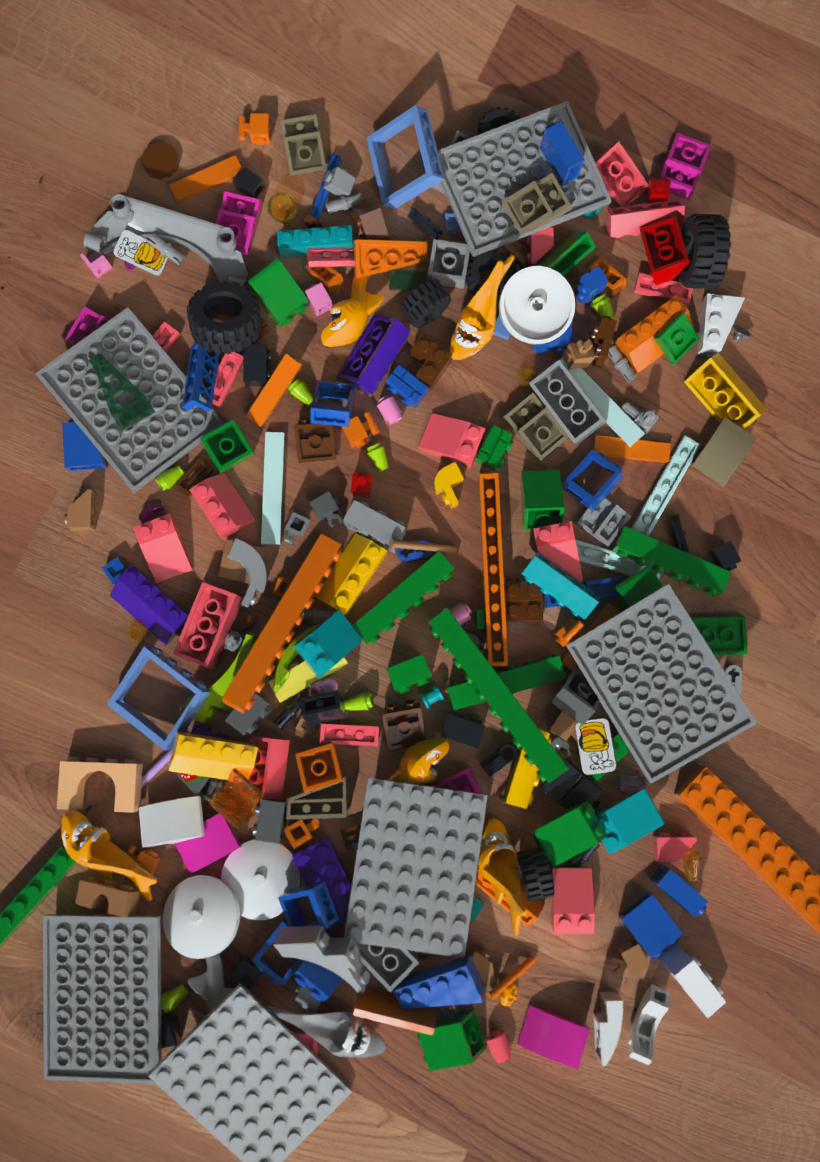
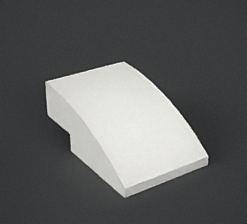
[139,796,205,847]
[593,991,623,1066]

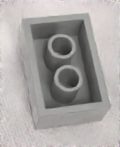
[343,500,406,553]
[355,943,419,992]

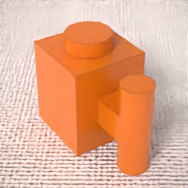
[238,113,271,145]
[341,412,380,448]
[554,617,586,648]
[284,819,319,850]
[126,843,162,875]

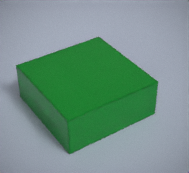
[475,609,485,631]

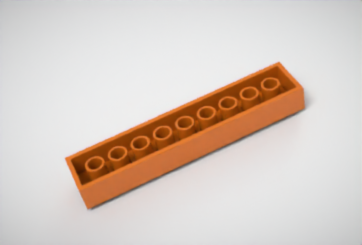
[674,766,820,934]

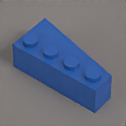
[393,955,486,1009]

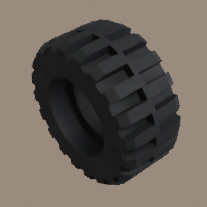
[678,213,731,289]
[187,281,262,354]

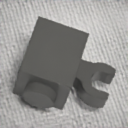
[309,491,343,529]
[284,508,310,545]

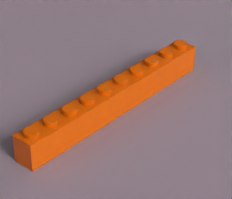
[478,473,508,667]
[222,534,342,714]

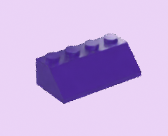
[336,315,410,394]
[110,565,189,646]

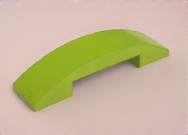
[274,624,319,693]

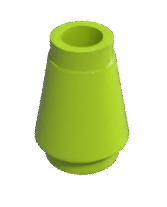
[592,294,615,320]
[288,378,314,406]
[367,443,389,472]
[155,465,184,491]
[344,691,374,711]
[161,984,189,1013]

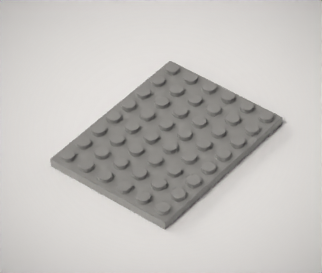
[438,101,612,257]
[35,307,224,493]
[567,584,757,784]
[344,777,488,958]
[43,914,162,1084]
[148,983,352,1162]

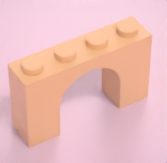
[57,757,143,812]

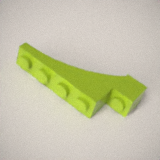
[183,633,257,723]

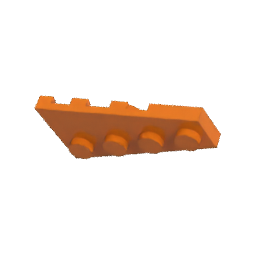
[354,239,428,279]

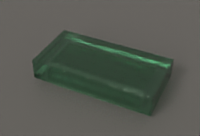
[389,270,427,291]

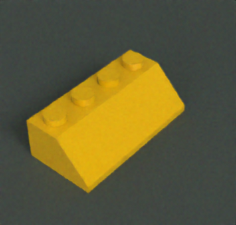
[684,353,768,429]
[314,533,387,617]
[503,730,552,809]
[168,731,258,783]

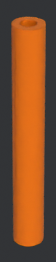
[488,955,536,1000]

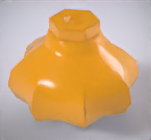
[499,983,518,1006]

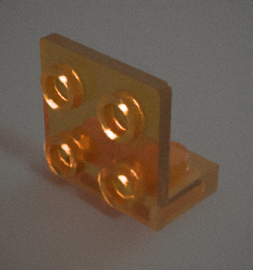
[209,769,263,829]

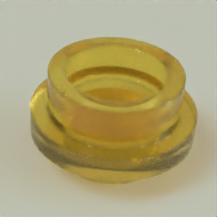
[518,368,536,387]
[127,624,147,643]

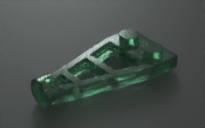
[89,353,155,432]

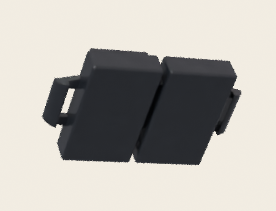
[540,758,603,810]

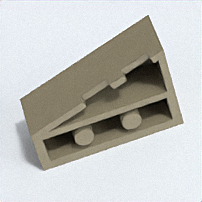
[286,777,348,819]

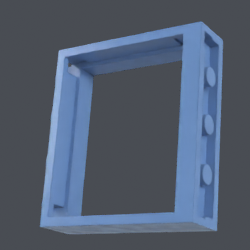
[367,105,444,209]
[107,646,211,751]

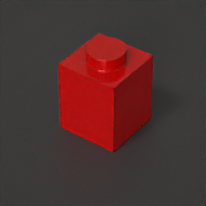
[646,178,670,203]
[351,473,372,497]

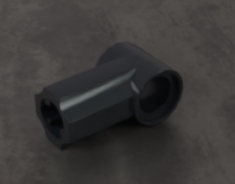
[480,743,517,777]

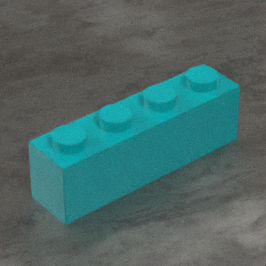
[277,225,353,258]
[522,551,600,620]

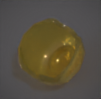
[268,193,298,224]

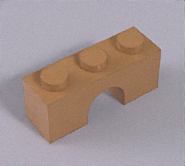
[75,876,140,917]

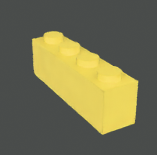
[268,657,348,703]

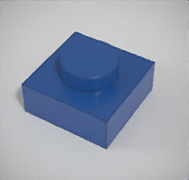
[102,557,127,584]

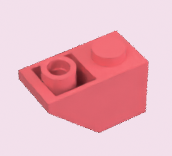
[526,227,554,267]
[653,832,697,862]

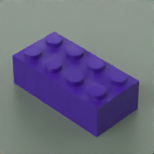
[292,836,352,929]

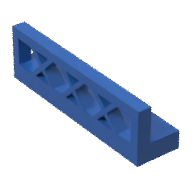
[182,343,219,412]

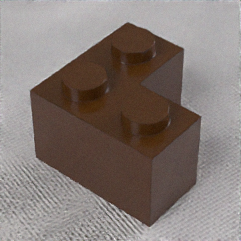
[350,196,391,241]
[411,334,453,391]

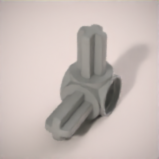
[621,401,658,434]
[224,630,246,653]

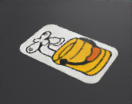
[114,230,168,275]
[575,718,616,775]

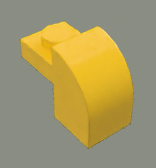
[434,462,464,509]

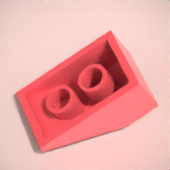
[593,141,648,207]
[418,413,486,468]
[133,514,193,584]
[533,521,583,582]
[551,867,595,934]

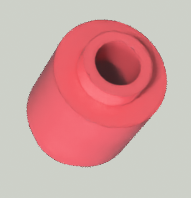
[486,1029,512,1063]

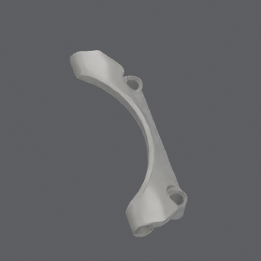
[83,194,249,287]

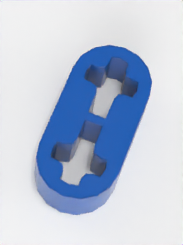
[397,541,433,562]

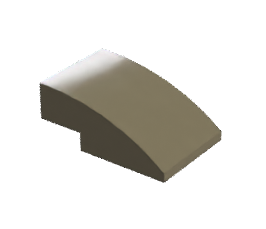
[280,114,326,176]
[502,173,572,235]
[501,392,569,460]
[691,417,756,487]

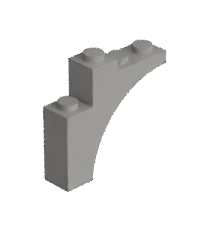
[273,926,370,993]

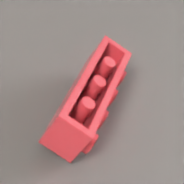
[606,199,685,238]

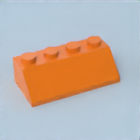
[614,295,695,374]

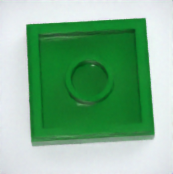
[653,311,700,365]

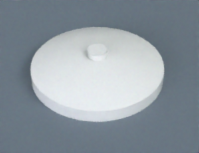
[499,266,575,344]
[221,839,301,920]
[163,875,240,959]

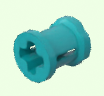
[419,684,444,709]

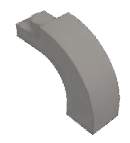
[227,538,267,608]

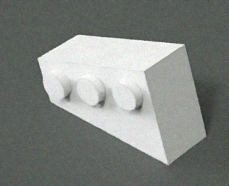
[697,294,745,356]
[658,943,726,1018]

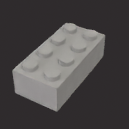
[529,360,607,445]

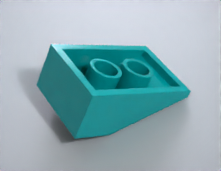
[292,610,363,678]
[595,788,665,855]

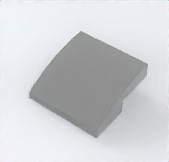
[575,498,631,546]

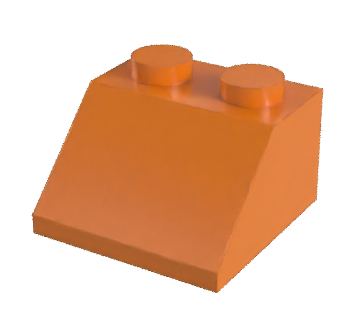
[295,743,343,792]

